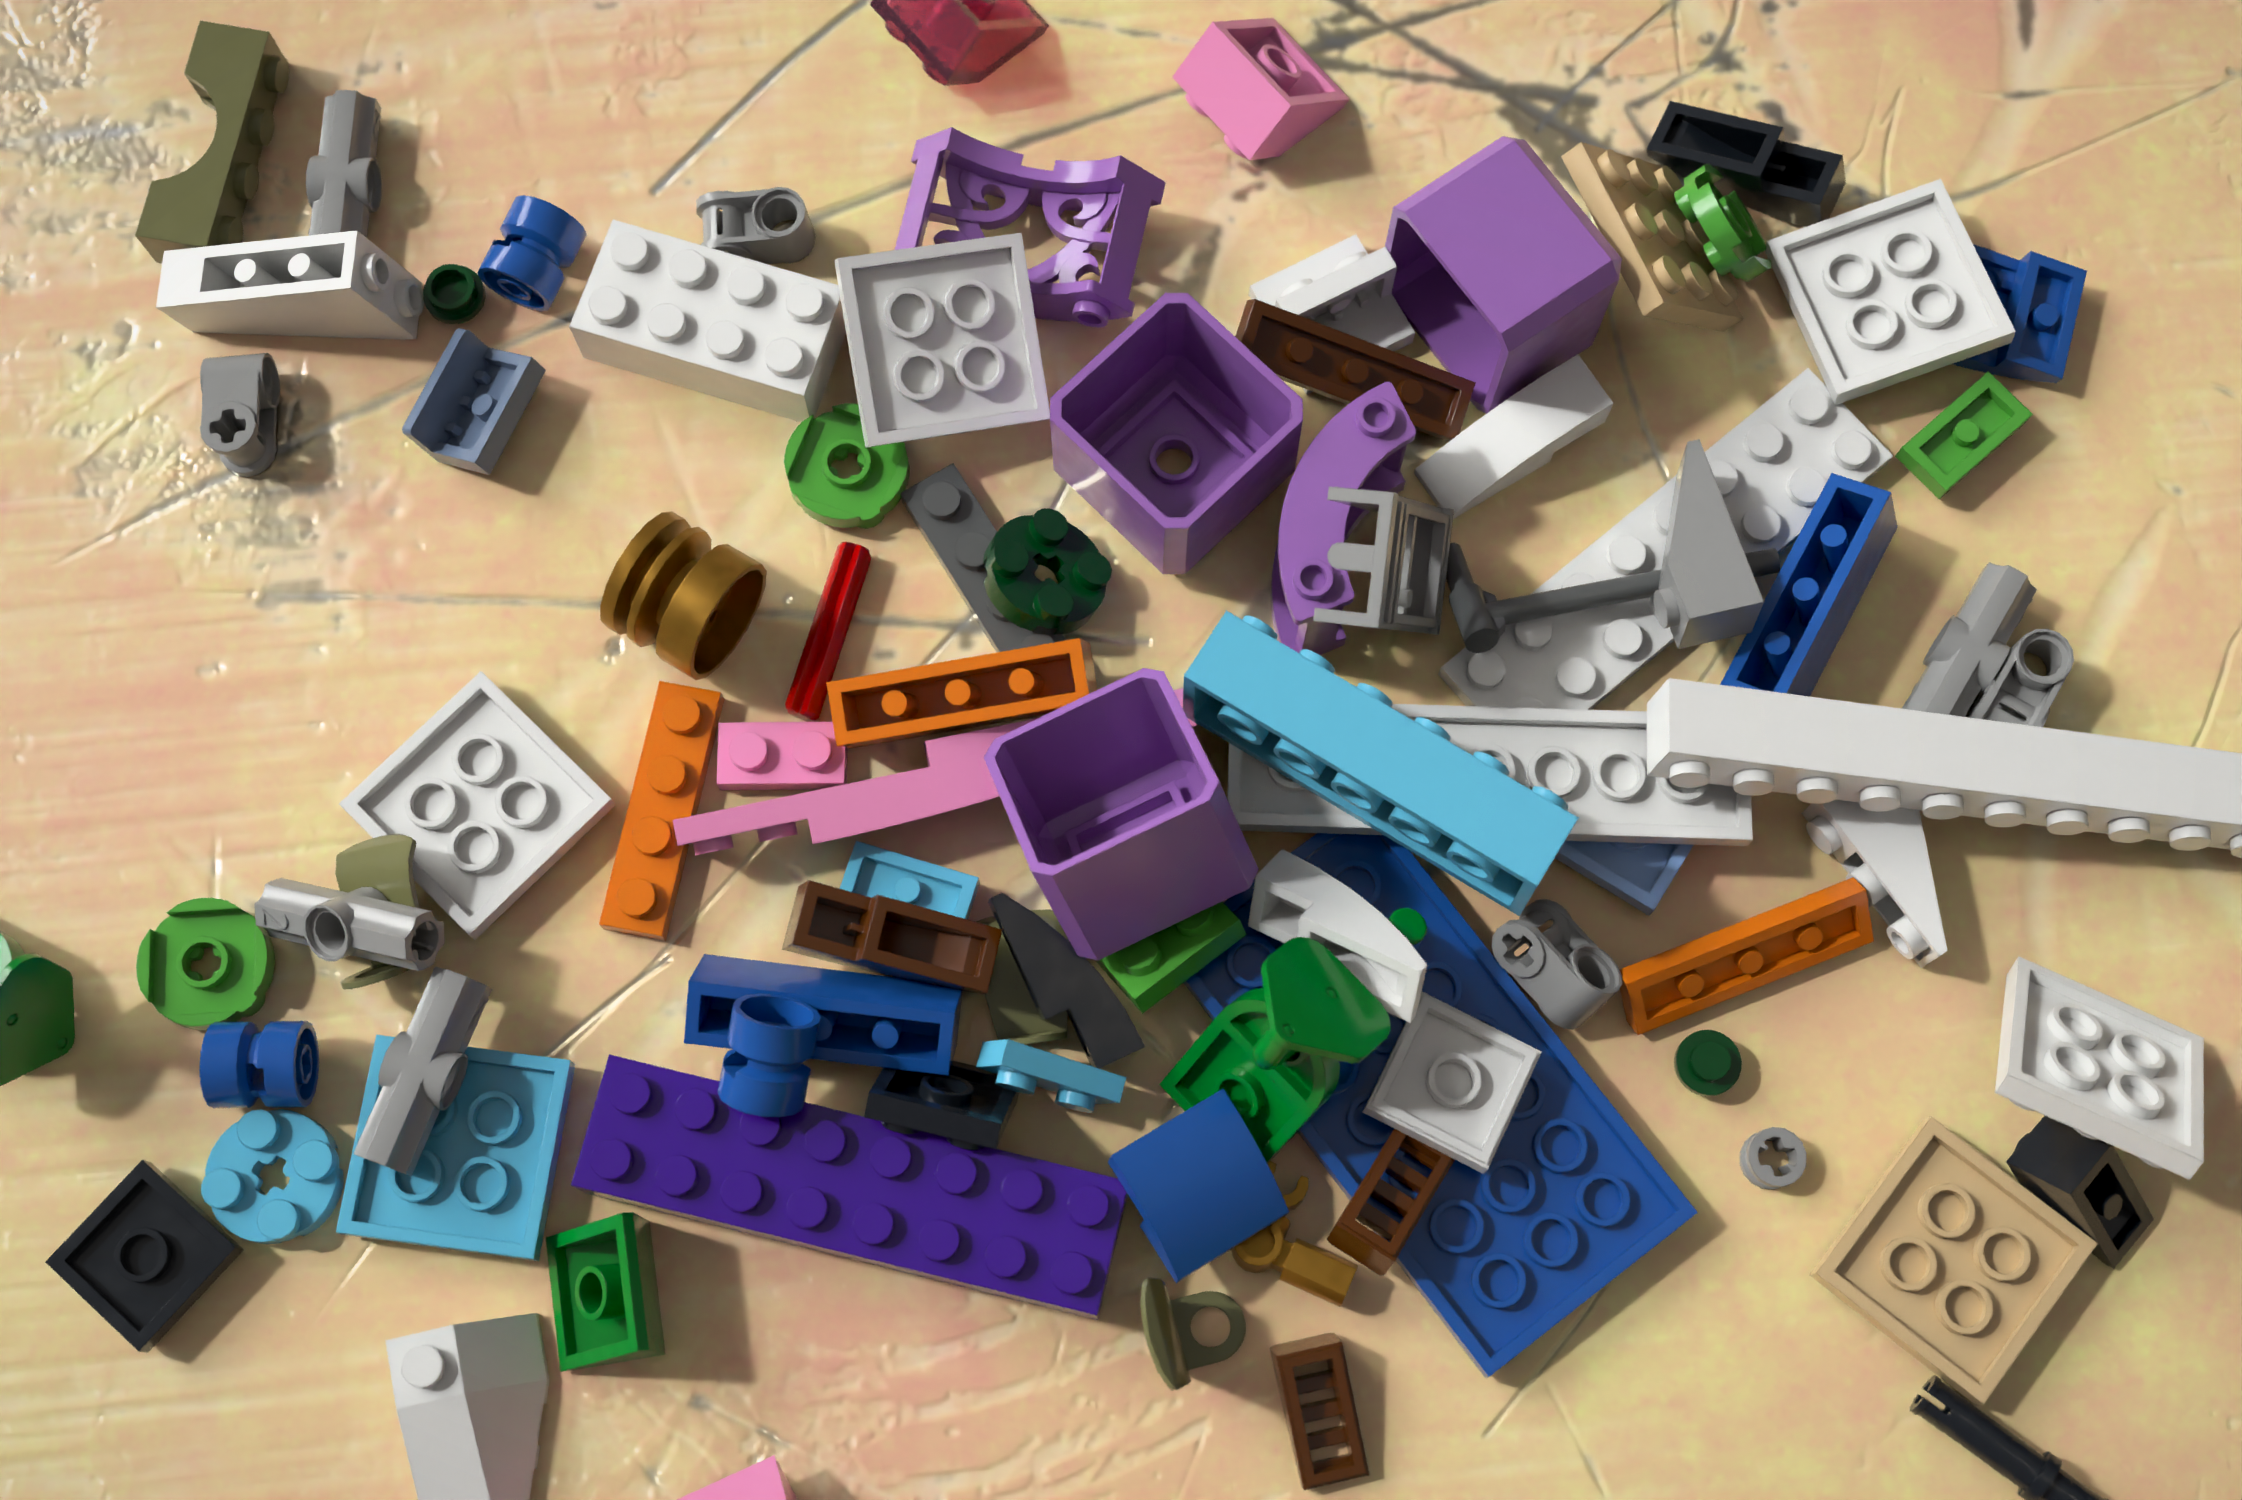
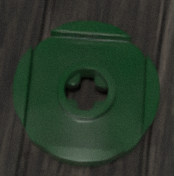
[983,508,1112,635]

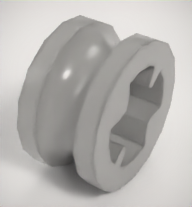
[1739,1127,1806,1190]

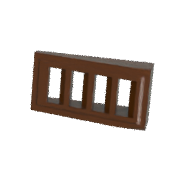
[1327,1129,1455,1276]
[1270,1333,1370,1490]

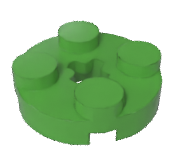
[1674,164,1772,282]
[784,403,910,529]
[136,898,275,1030]

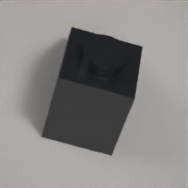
[2006,1115,2154,1268]

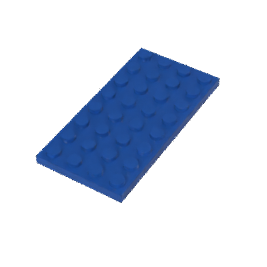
[1184,833,1698,1378]

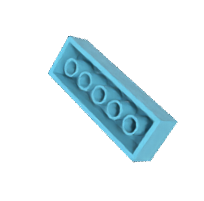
[1183,611,1578,916]

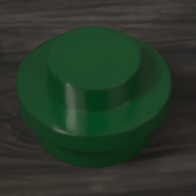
[423,264,486,324]
[1674,1030,1742,1096]

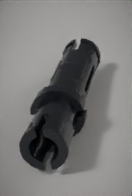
[1910,1375,2108,1500]

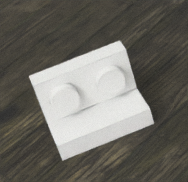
[1249,234,1415,395]

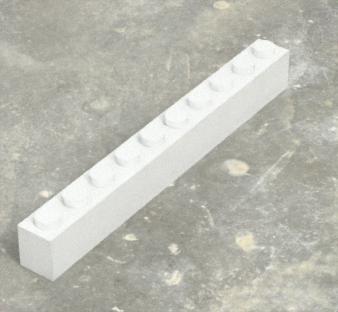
[1647,678,2242,858]

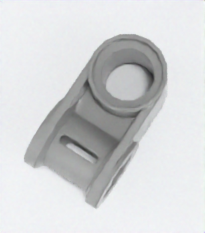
[696,187,816,264]
[200,353,280,477]
[1965,629,2074,727]
[1492,899,1622,1029]

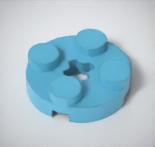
[201,1109,344,1245]

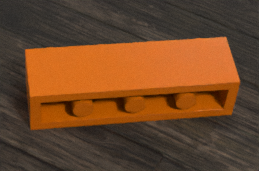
[826,638,1098,748]

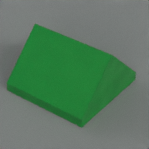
[546,1212,666,1372]

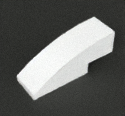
[1414,354,1613,519]
[1248,849,1427,1023]

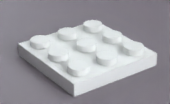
[1765,179,2016,405]
[834,232,1050,448]
[339,671,616,940]
[1995,956,2204,1180]

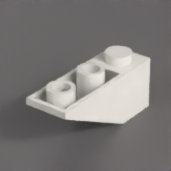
[1801,800,1948,968]

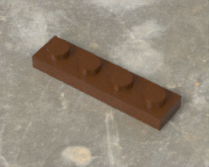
[1235,299,1476,441]

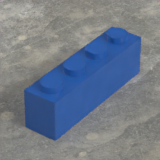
[1720,473,1898,696]
[684,954,963,1075]

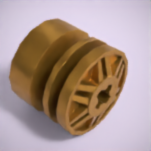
[600,511,767,680]

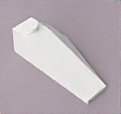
[385,1313,550,1500]

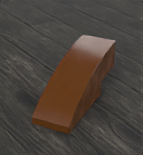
[782,880,1002,994]

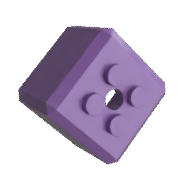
[1385,136,1622,414]
[1050,293,1303,574]
[984,668,1259,960]

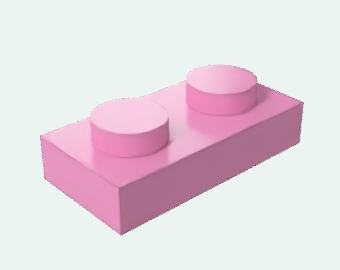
[717,722,848,790]

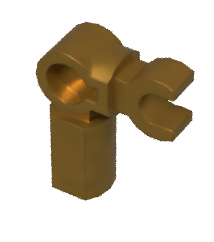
[1231,1161,1358,1307]

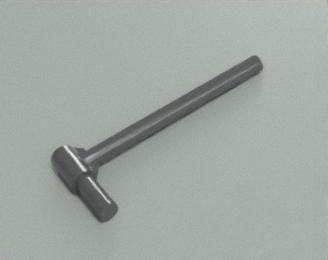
[1446,543,1780,653]

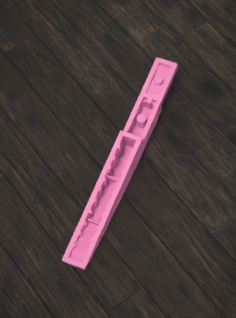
[673,688,1198,856]

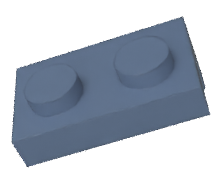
[402,328,546,475]

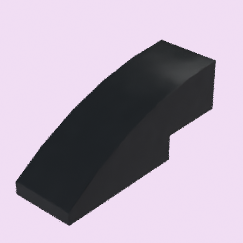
[1646,101,1846,227]
[988,893,1145,1068]

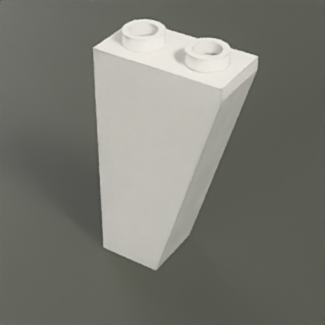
[156,231,424,340]

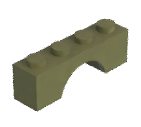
[135,21,289,263]

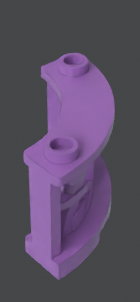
[895,127,1166,327]
[1271,382,1416,655]

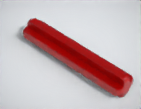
[785,542,871,721]

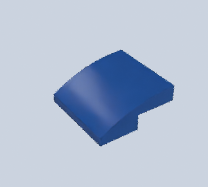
[1953,244,2087,383]
[1108,1089,1289,1284]

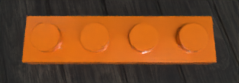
[599,681,724,941]
[1619,877,1874,1035]

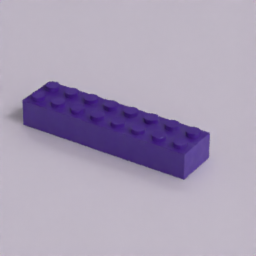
[571,1054,1128,1320]

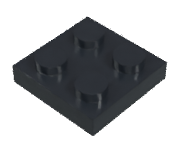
[864,1061,1019,1150]
[46,1160,244,1353]

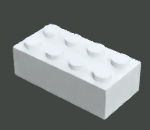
[569,219,846,422]

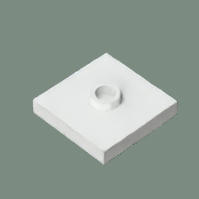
[1363,992,1542,1174]

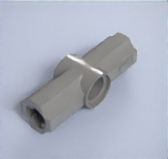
[306,90,382,238]
[1901,562,2037,717]
[254,878,445,971]
[353,966,492,1176]

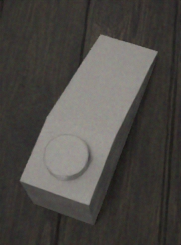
[1654,439,1764,649]

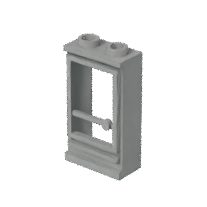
[1313,486,1454,635]

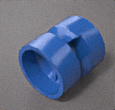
[477,195,587,311]
[717,993,821,1117]
[199,1021,319,1108]

